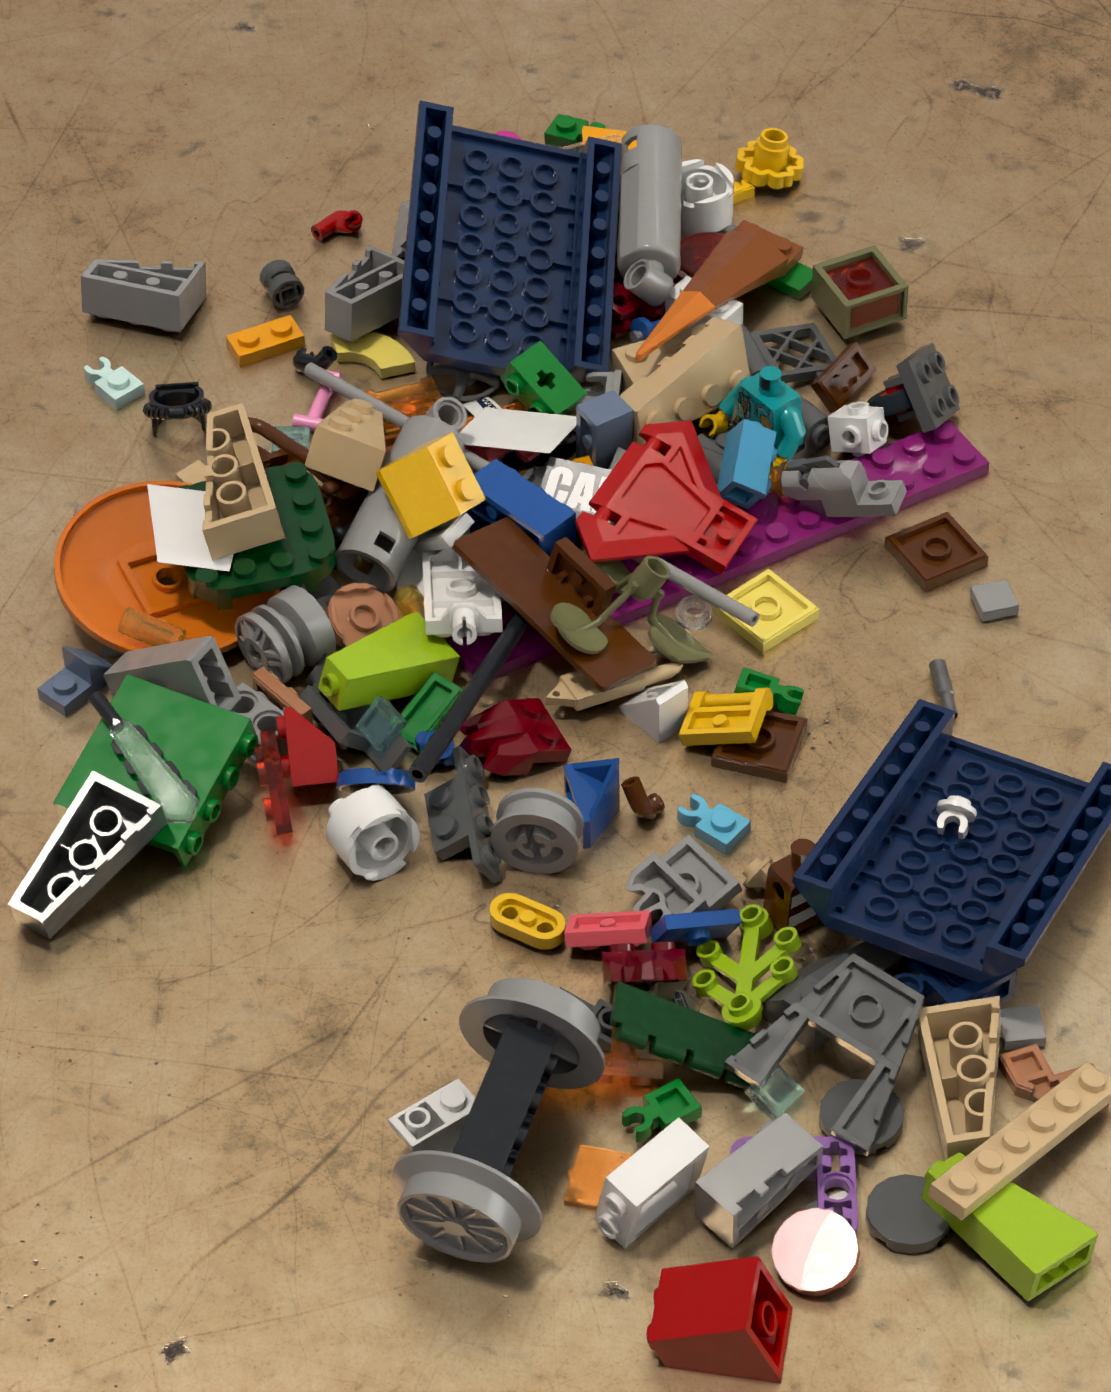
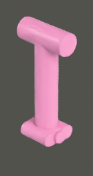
[292,370,344,432]

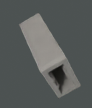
[103,636,241,711]

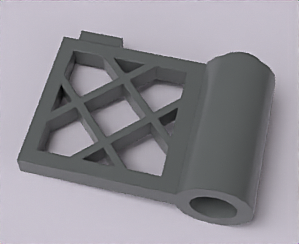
[741,323,836,383]

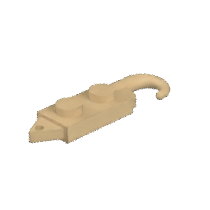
[546,645,683,711]

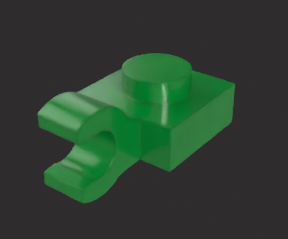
[544,114,605,151]

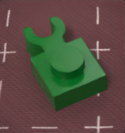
[734,667,804,715]
[622,1078,702,1142]

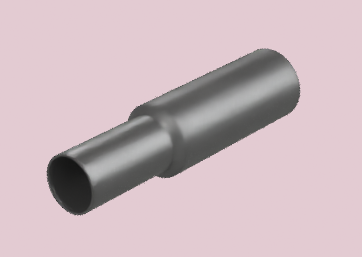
[929,659,958,719]

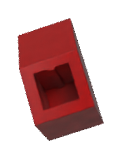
[276,707,338,787]

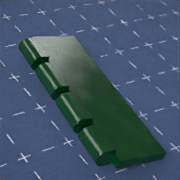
[610,981,756,1092]

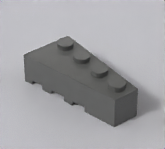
[8,770,168,939]

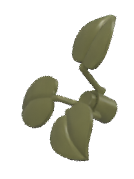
[550,548,713,664]

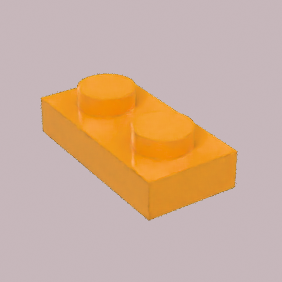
[226,315,305,367]

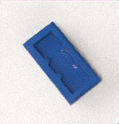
[650,909,742,946]

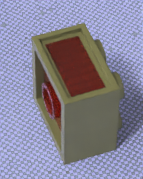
[811,245,909,339]

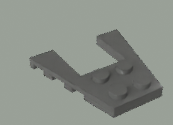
[725,953,924,1157]

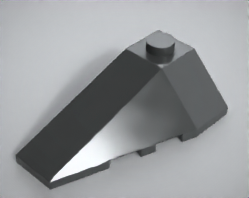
[762,940,906,1052]

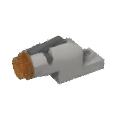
[770,455,907,517]

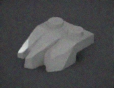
[626,835,742,920]

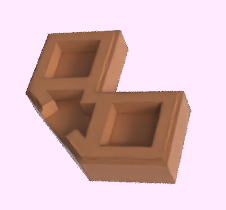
[998,1044,1095,1102]

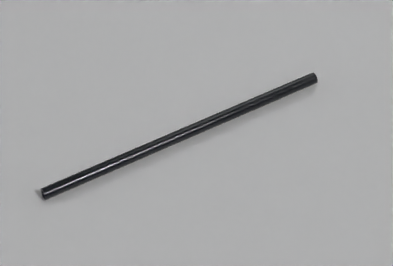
[408,528,583,783]

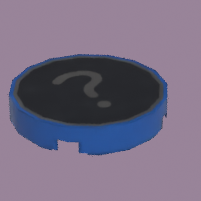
[337,768,415,794]

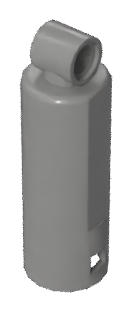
[617,124,682,307]
[336,397,467,592]

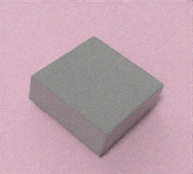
[970,579,1019,622]
[1000,1005,1046,1051]

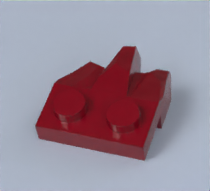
[460,698,572,776]
[601,942,688,985]

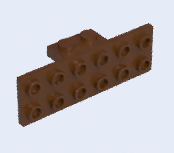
[452,517,657,692]

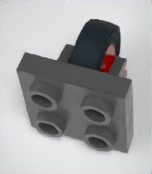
[867,343,960,433]

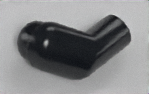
[293,346,337,374]

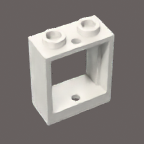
[594,1117,710,1248]

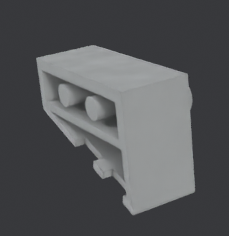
[695,1113,823,1249]

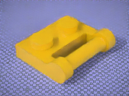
[678,687,773,746]

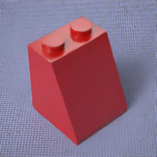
[646,1256,793,1382]

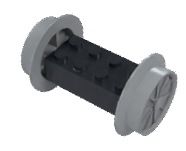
[393,978,605,1263]

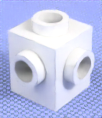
[828,402,888,457]

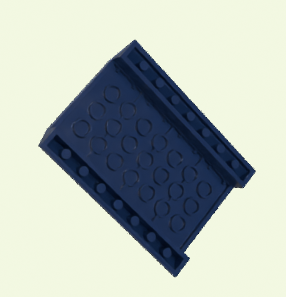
[398,100,622,384]
[792,699,1111,983]

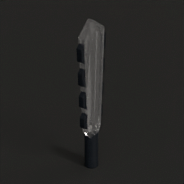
[89,691,199,823]

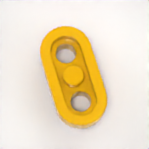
[489,893,566,949]

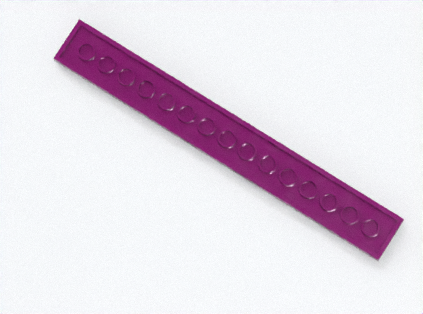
[442,420,989,678]

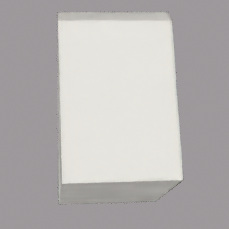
[619,680,688,743]

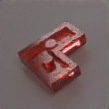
[254,730,293,835]

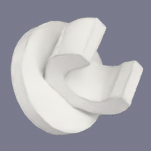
[936,795,977,839]

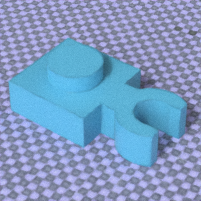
[677,794,751,855]

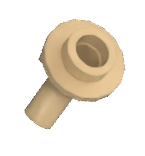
[742,856,773,892]

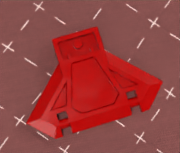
[575,420,758,575]

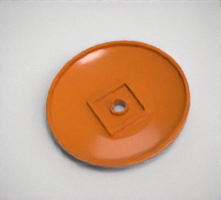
[54,481,280,654]

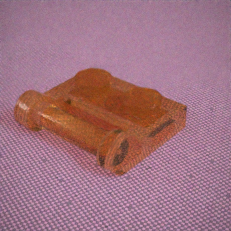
[364,376,446,436]

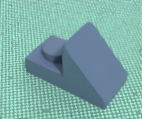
[37,646,113,717]

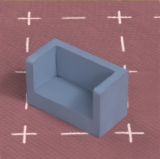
[576,391,634,469]

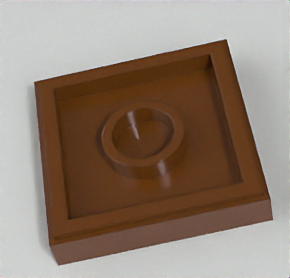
[884,511,989,592]
[711,711,808,783]

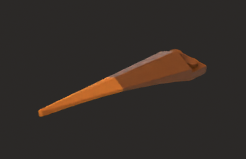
[635,220,804,362]

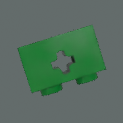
[500,340,588,415]

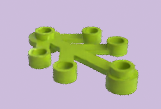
[692,904,802,1030]

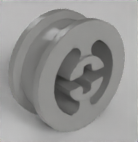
[491,788,584,874]

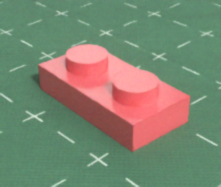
[564,910,652,950]

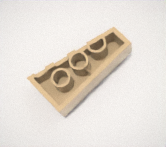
[619,317,750,445]
[202,402,285,560]
[917,996,1001,1160]

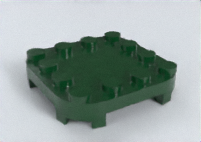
[178,462,337,610]

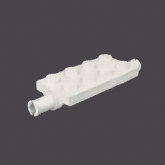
[422,527,503,645]

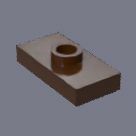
[810,342,876,413]

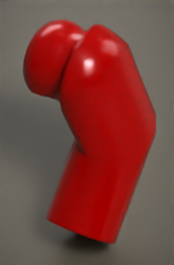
[311,210,363,241]

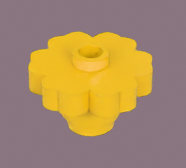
[735,128,804,189]

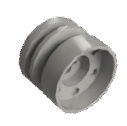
[235,585,336,684]

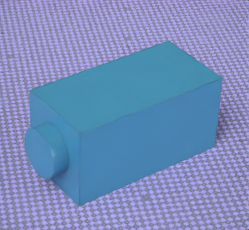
[717,419,777,509]

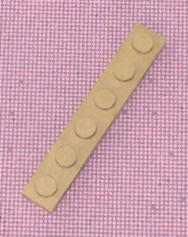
[928,1062,1111,1221]

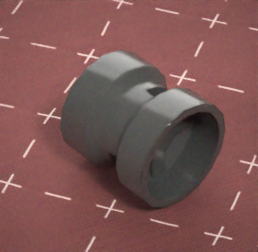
[260,260,305,308]

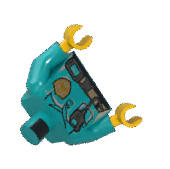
[699,366,806,483]

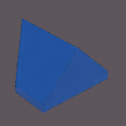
[564,758,620,849]

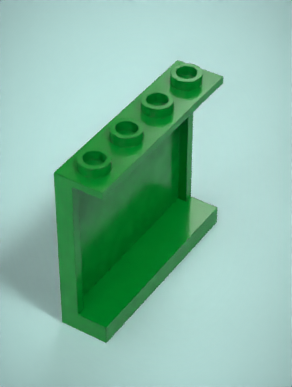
[53,674,258,868]

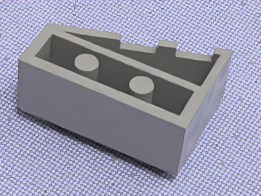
[325,246,404,342]
[81,259,206,332]

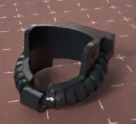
[143,382,212,434]

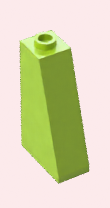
[318,612,460,711]
[921,1152,1099,1301]

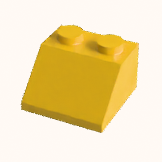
[375,432,486,539]

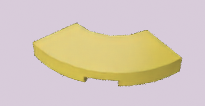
[329,331,415,378]

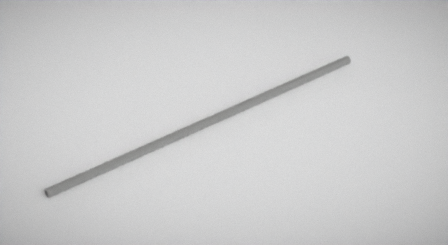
[304,362,760,627]

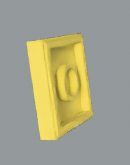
[712,568,820,653]

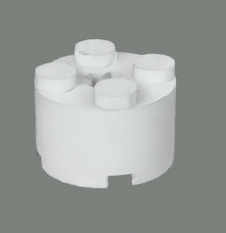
[681,159,734,240]
[326,784,420,881]

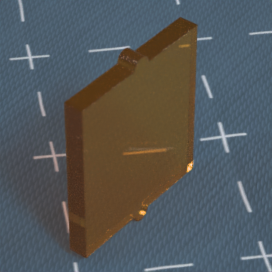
[564,1145,633,1211]

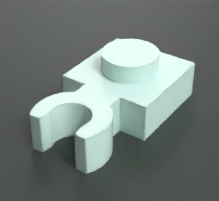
[84,357,145,410]

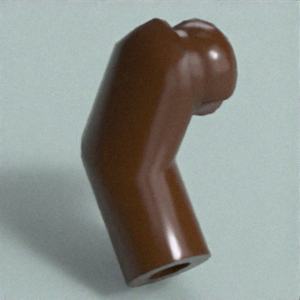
[621,776,665,821]

